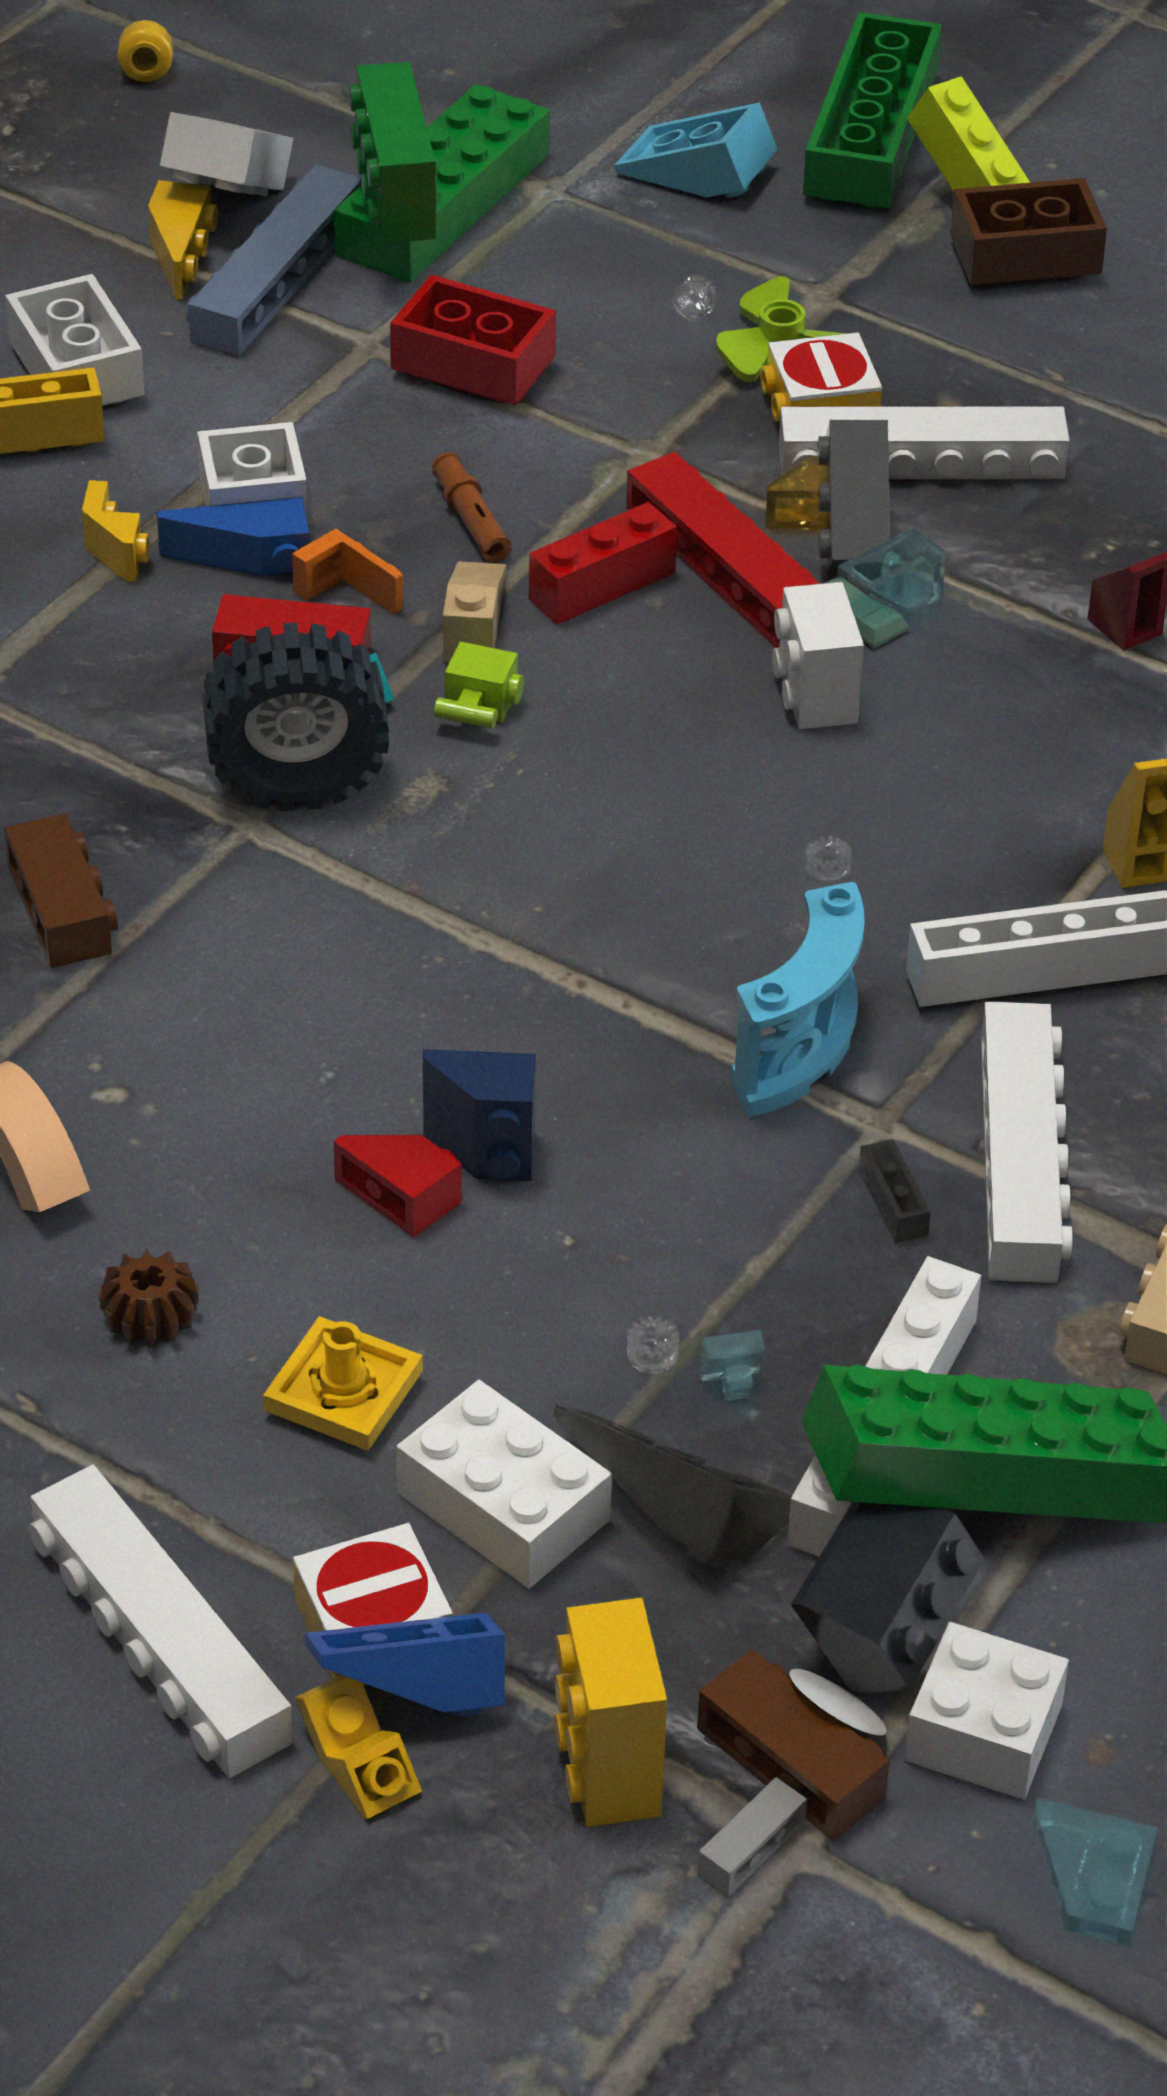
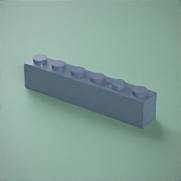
[185,164,362,356]

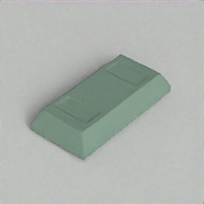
[825,574,910,649]

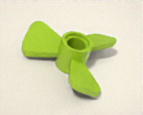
[716,276,846,382]

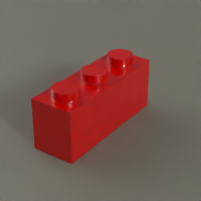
[528,502,677,625]
[212,594,371,671]

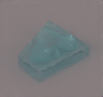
[1033,1798,1158,1946]

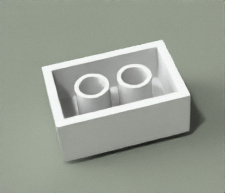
[160,112,294,196]
[5,274,145,406]
[396,1379,612,1589]

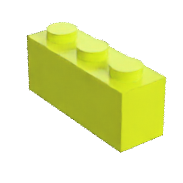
[907,76,1030,191]

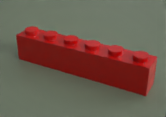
[626,452,820,648]

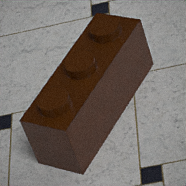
[4,813,118,968]
[697,1649,890,1842]

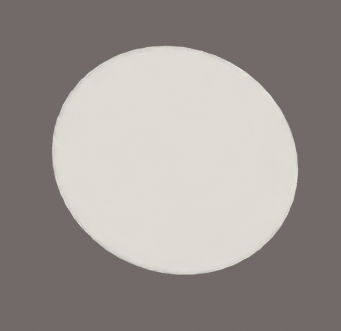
[789,1669,887,1736]

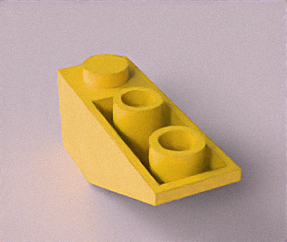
[148,180,218,300]

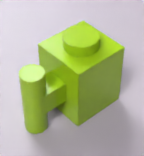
[434,641,524,729]

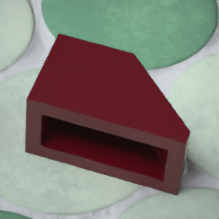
[1087,552,1167,651]

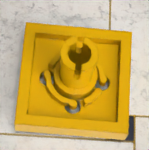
[263,1316,423,1451]

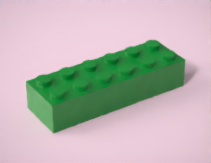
[803,12,942,208]
[334,84,550,283]
[801,1365,1167,1524]

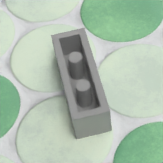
[697,1777,807,1897]

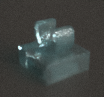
[697,1329,765,1402]

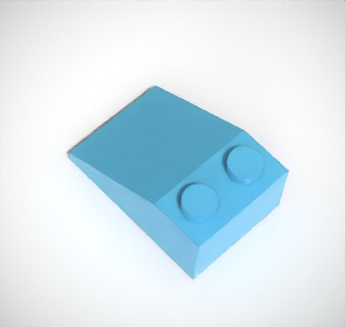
[614,102,778,198]

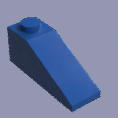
[156,497,310,576]
[305,1613,505,1717]

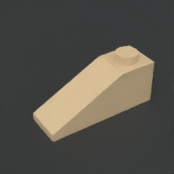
[443,561,506,662]

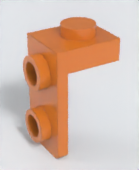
[292,528,403,614]

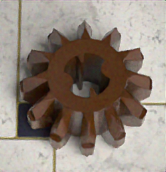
[99,1248,199,1347]

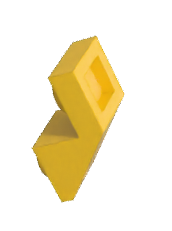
[82,480,150,582]
[295,1675,422,1819]

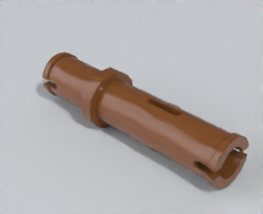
[431,452,512,563]

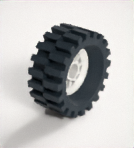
[202,622,390,811]

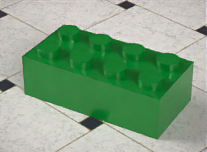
[349,62,436,244]

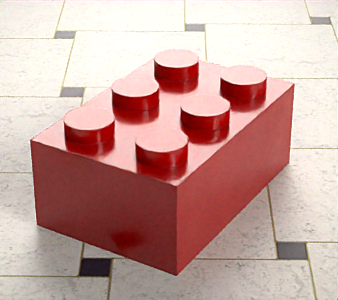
[390,274,556,406]

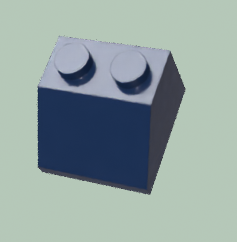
[422,1049,536,1181]

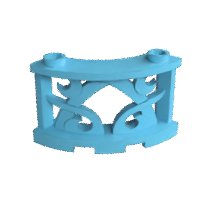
[730,882,865,1118]

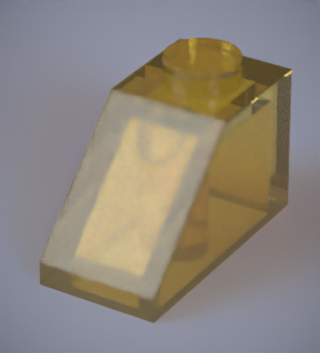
[765,456,827,529]

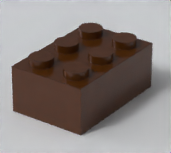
[950,178,1107,286]

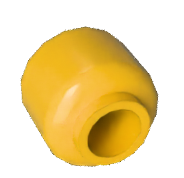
[117,20,173,83]

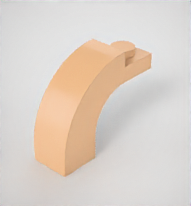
[0,1061,90,1212]

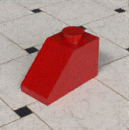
[333,1135,462,1238]

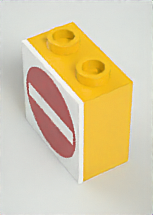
[760,332,882,422]
[293,1523,453,1685]

